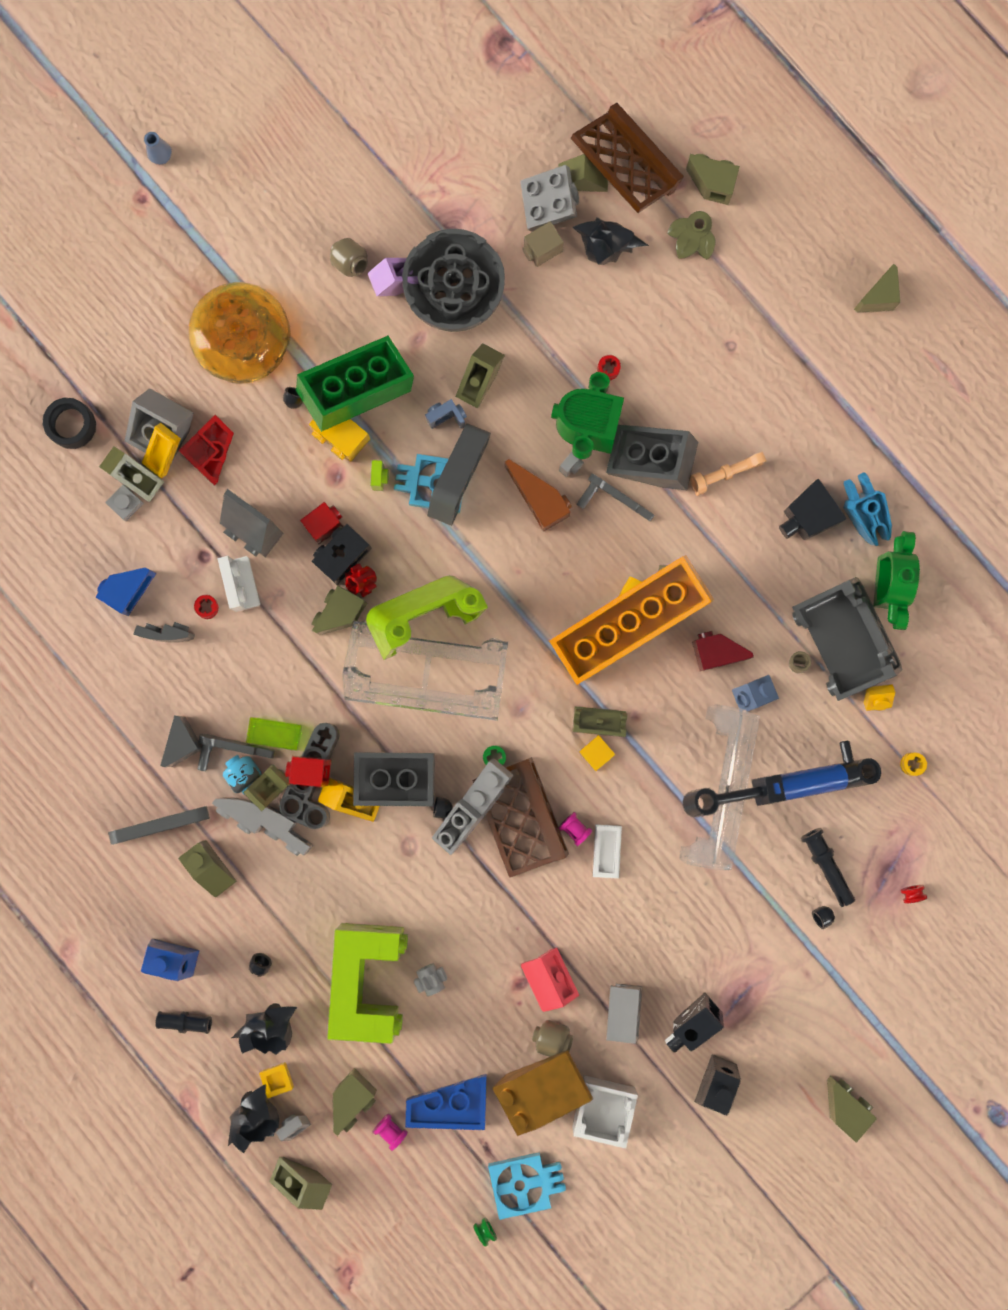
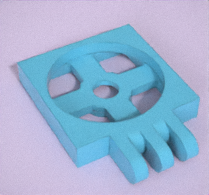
[394,454,462,513]
[488,1152,566,1220]

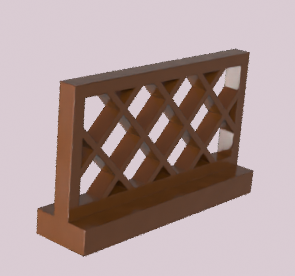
[571,103,684,213]
[472,757,569,878]

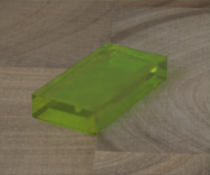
[246,717,302,751]

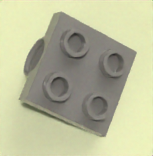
[520,165,579,232]

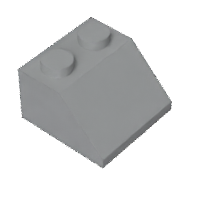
[125,388,194,461]

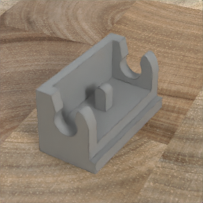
[606,984,642,1044]

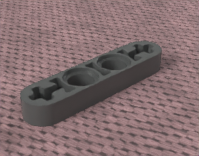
[108,806,210,845]

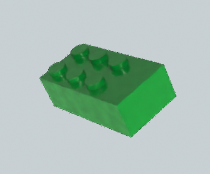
[296,335,414,432]

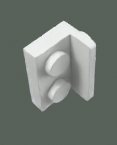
[217,556,260,612]

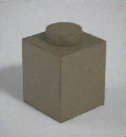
[522,221,564,267]

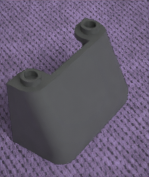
[792,577,902,701]

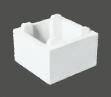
[572,1075,638,1149]

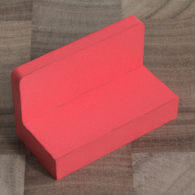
[521,947,579,1012]

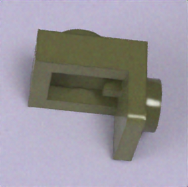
[243,765,289,811]

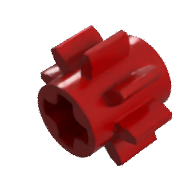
[345,563,377,597]

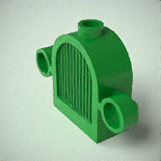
[551,372,624,459]
[873,531,920,630]

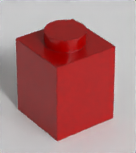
[300,502,343,544]

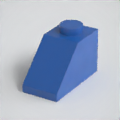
[96,567,157,616]

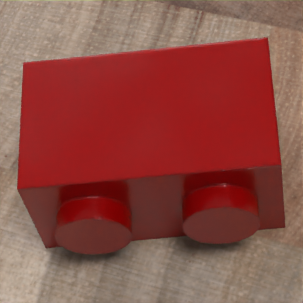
[285,756,331,787]

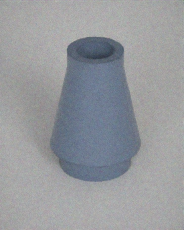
[144,132,172,165]

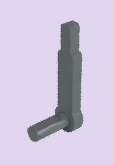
[576,473,655,521]
[197,734,275,771]

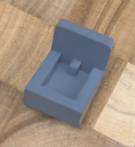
[425,399,467,429]
[732,675,779,713]

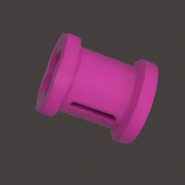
[558,812,593,847]
[372,1114,408,1151]

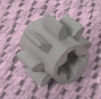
[414,963,447,996]

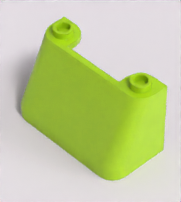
[366,575,488,660]

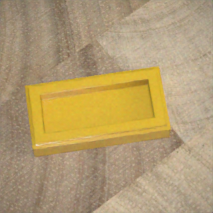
[142,423,181,478]

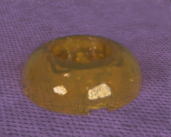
[188,282,291,384]

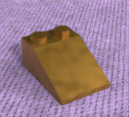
[492,1050,593,1136]

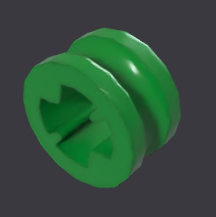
[483,746,506,765]
[473,1218,497,1247]

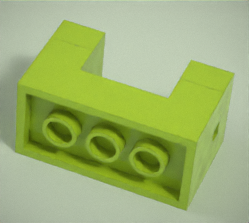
[327,923,408,1044]

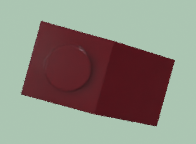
[692,631,754,672]

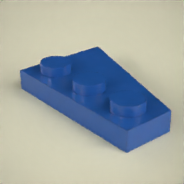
[405,1074,487,1130]

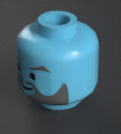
[223,755,262,795]

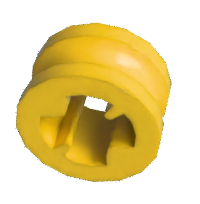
[900,753,927,776]

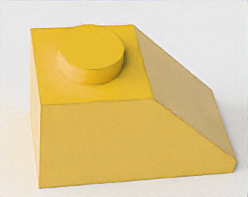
[318,778,380,822]

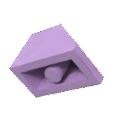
[368,258,424,296]

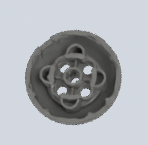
[402,229,505,332]

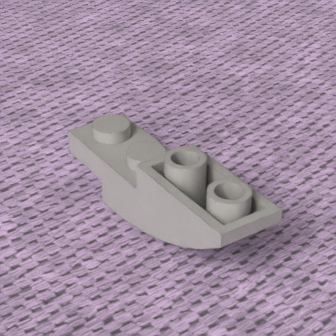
[432,758,514,855]
[212,798,313,856]

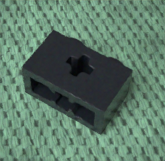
[311,524,372,585]

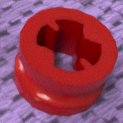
[597,355,621,380]
[194,595,219,619]
[901,885,927,904]

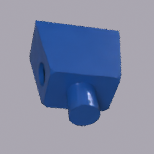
[141,939,200,981]

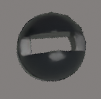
[283,387,303,409]
[433,797,453,818]
[812,906,835,930]
[249,953,272,977]

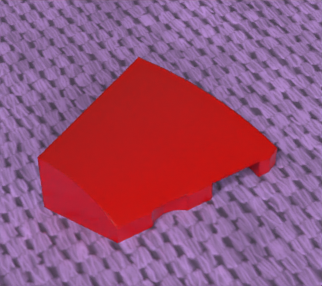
[178,414,234,486]

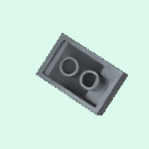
[606,425,699,491]
[220,489,284,558]
[353,752,435,806]

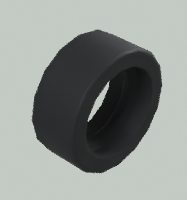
[42,398,96,449]

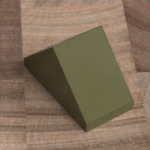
[558,154,608,192]
[854,264,900,313]

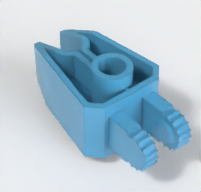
[843,472,892,546]

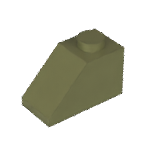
[455,343,505,409]
[99,446,164,502]
[178,840,237,898]
[269,1157,332,1210]

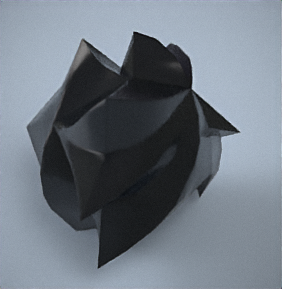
[572,217,649,265]
[232,1003,297,1055]
[228,1084,279,1153]

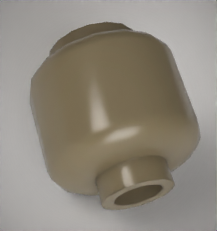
[330,238,368,277]
[532,1020,573,1057]

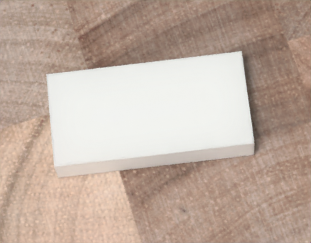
[593,824,622,879]

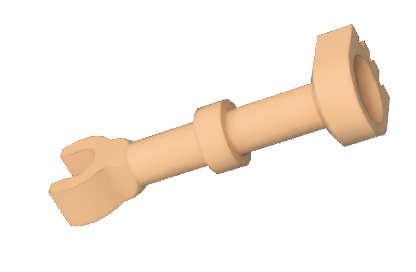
[690,452,766,496]

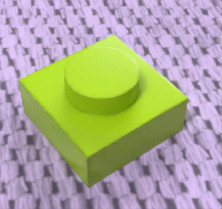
[370,460,389,491]

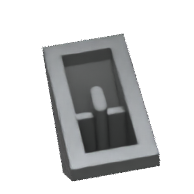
[160,715,202,767]

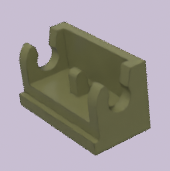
[572,706,627,737]

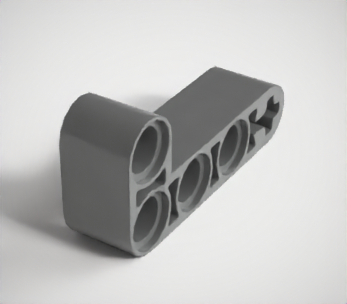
[427,423,491,526]
[279,723,340,829]

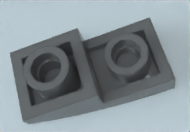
[133,622,195,642]

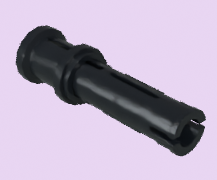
[801,828,856,907]

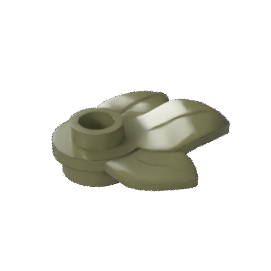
[667,211,716,260]

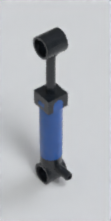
[683,740,881,817]

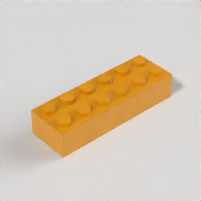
[549,555,714,685]

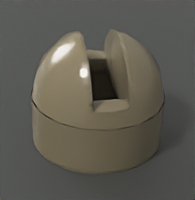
[789,651,811,674]

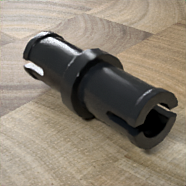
[155,1011,212,1034]

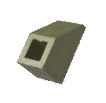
[686,154,740,205]
[312,585,367,635]
[333,1068,377,1136]
[827,1076,877,1143]

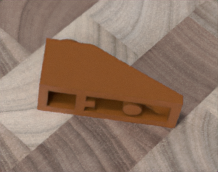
[505,459,572,532]

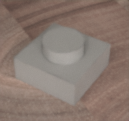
[559,452,584,477]
[105,484,144,521]
[276,1114,311,1141]

